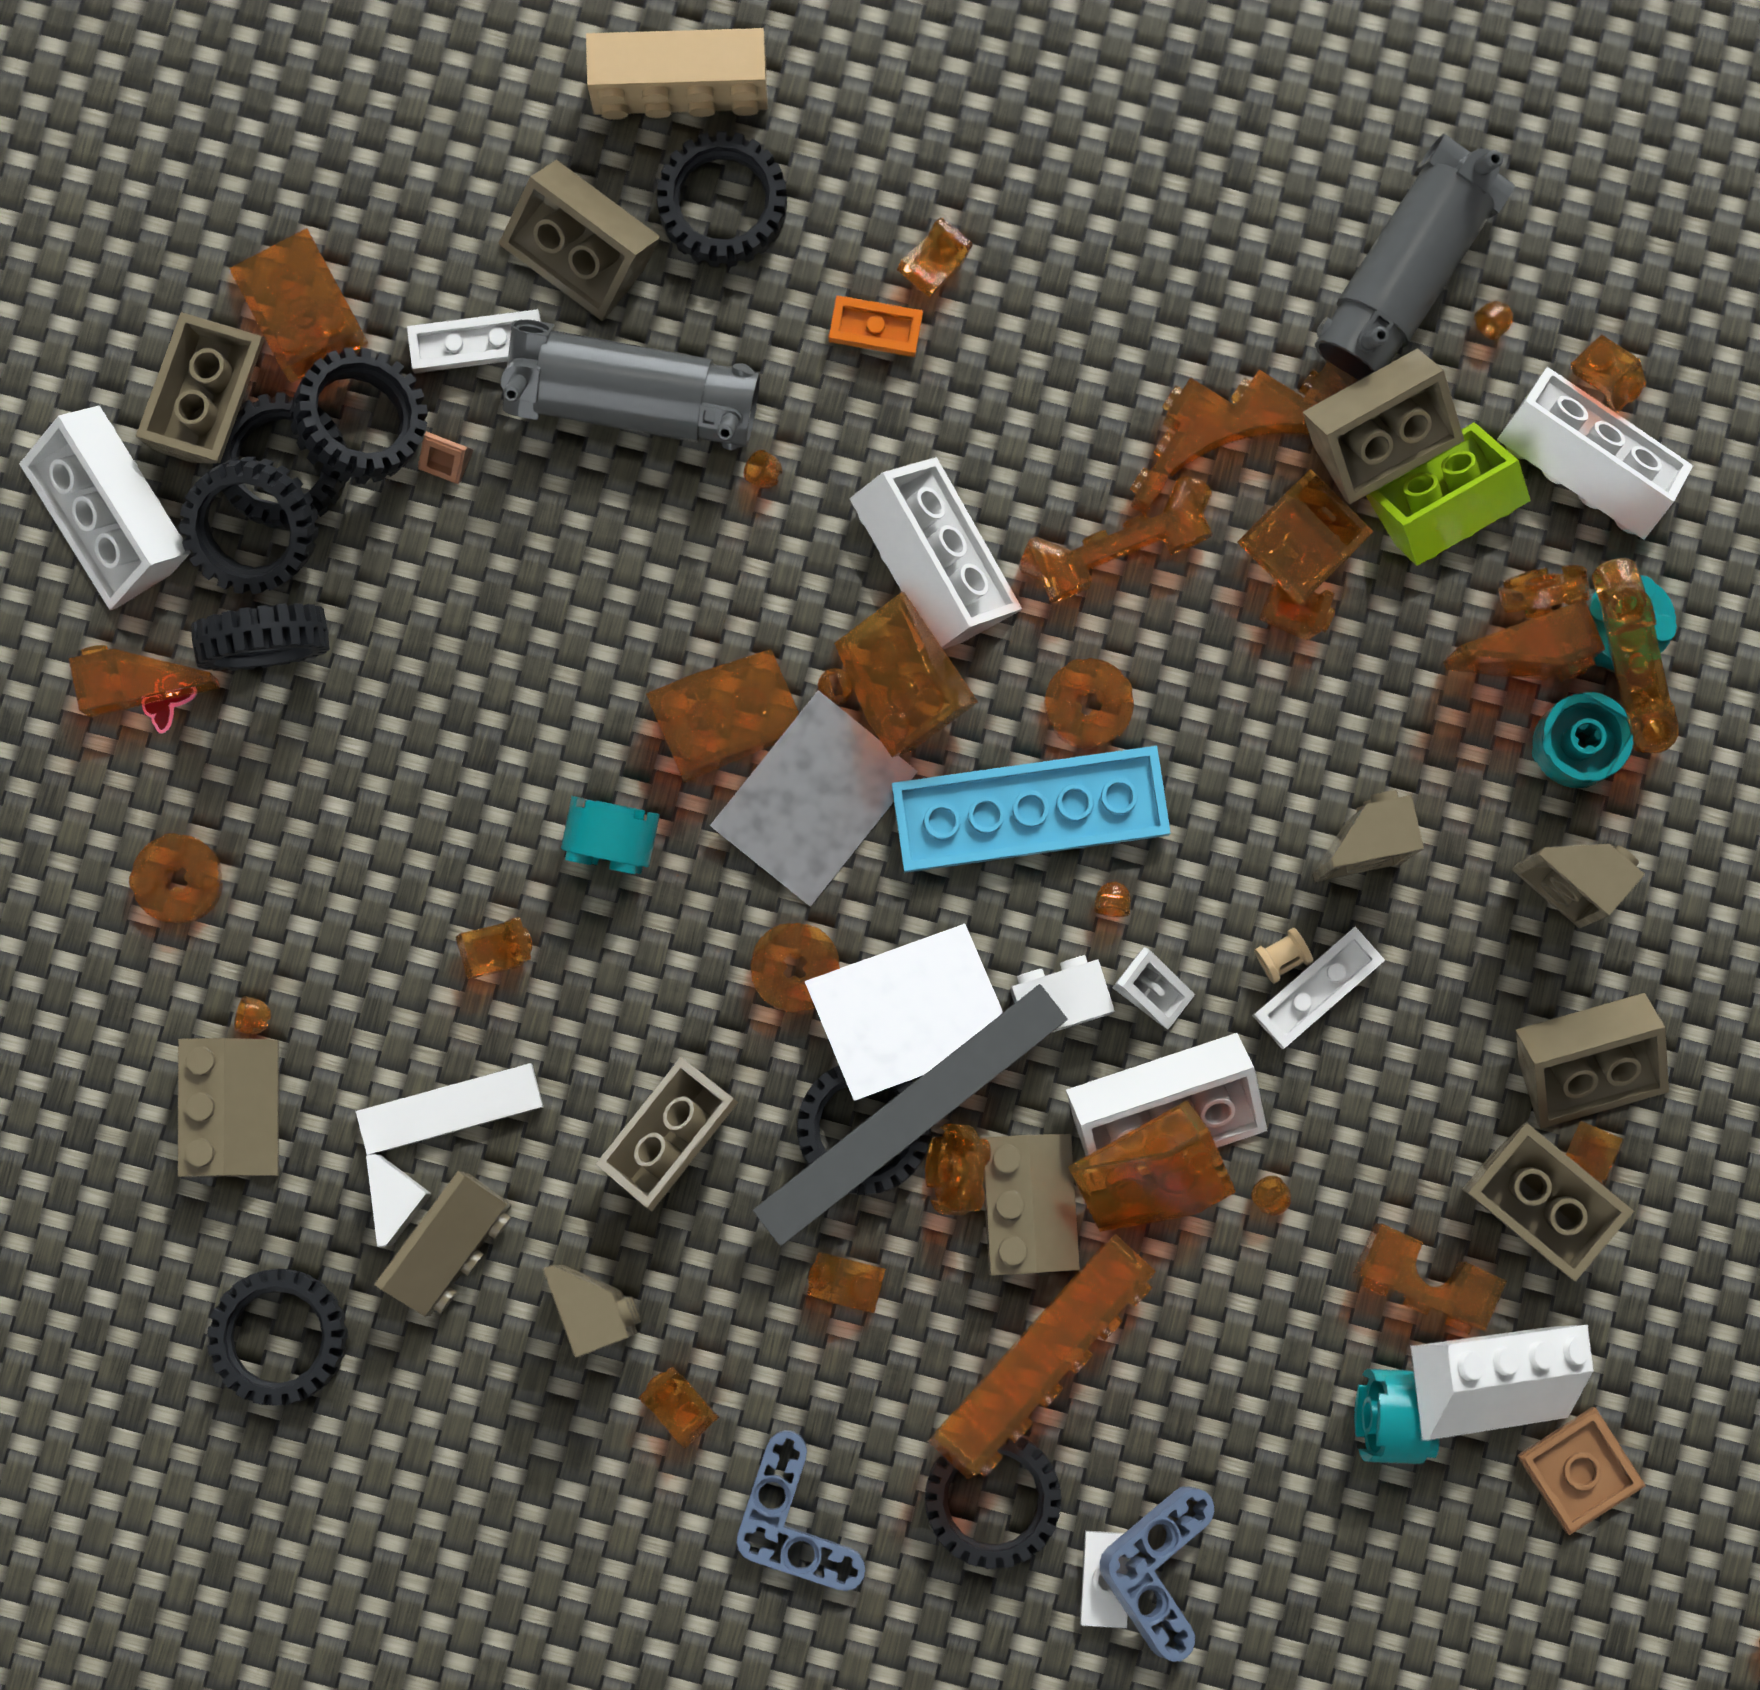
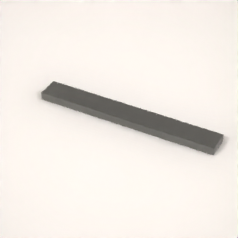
[752,984,1068,1246]

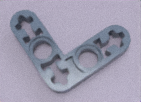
[737,1430,865,1591]
[1100,1486,1214,1662]

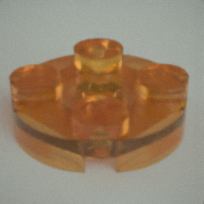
[1498,565,1591,618]
[1044,658,1134,749]
[129,833,223,924]
[750,923,840,1014]
[925,1123,991,1216]

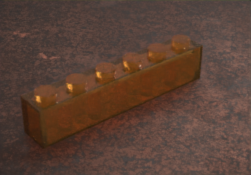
[927,1234,1156,1479]

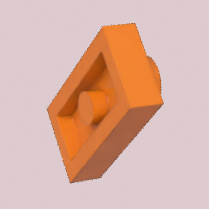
[829,295,923,357]

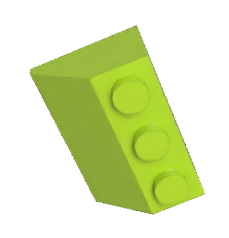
[1366,422,1531,566]

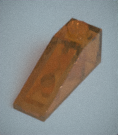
[69,645,220,717]

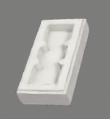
[1080,1531,1130,1628]

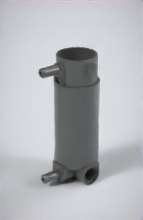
[1314,133,1515,381]
[501,320,760,450]

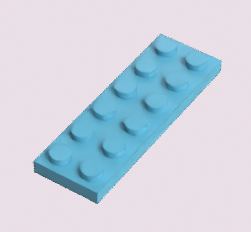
[891,746,1171,873]

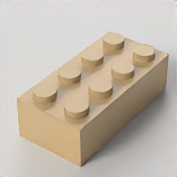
[586,28,768,120]

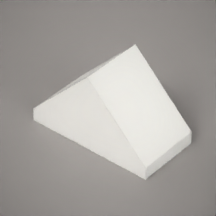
[1112,947,1195,1030]
[366,1154,432,1247]

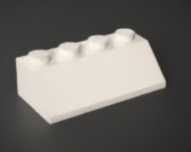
[1497,367,1693,540]
[19,406,191,610]
[849,457,1022,652]
[1066,1033,1267,1188]
[1411,1325,1593,1440]

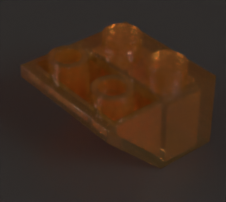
[1237,469,1374,605]

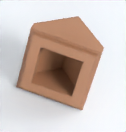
[418,431,473,484]

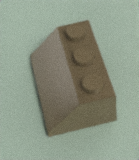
[498,160,661,321]
[136,312,265,463]
[1302,348,1464,504]
[1313,790,1424,882]
[1512,844,1645,929]
[1516,993,1669,1129]
[178,1038,279,1177]
[596,1057,738,1212]
[1462,1122,1634,1282]
[981,1134,1080,1276]
[374,1171,511,1316]
[543,1264,642,1358]

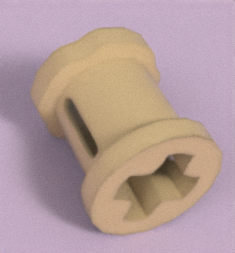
[1254,927,1314,984]

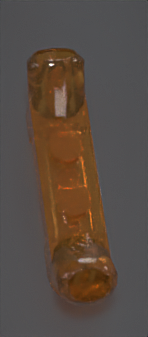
[1019,476,1213,602]
[1592,558,1679,753]

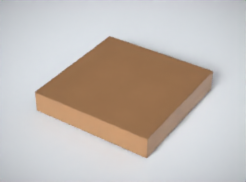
[1517,1407,1646,1535]

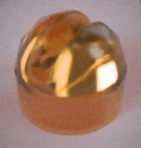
[1474,301,1513,340]
[744,450,783,489]
[818,668,853,705]
[1094,881,1131,917]
[234,996,272,1034]
[1251,1176,1292,1216]

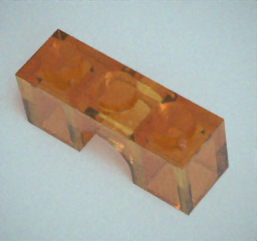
[1353,1223,1507,1335]

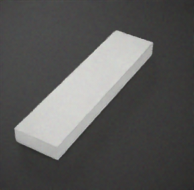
[356,1063,544,1155]

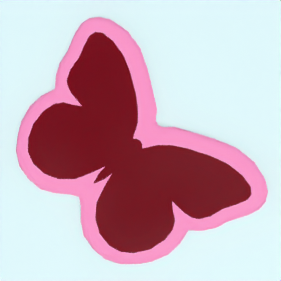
[142,677,198,734]

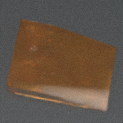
[229,228,368,383]
[834,592,978,758]
[1443,599,1605,682]
[646,649,799,783]
[1068,1100,1236,1232]

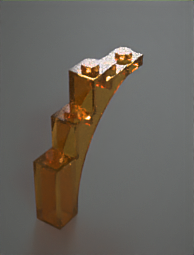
[1130,361,1358,515]

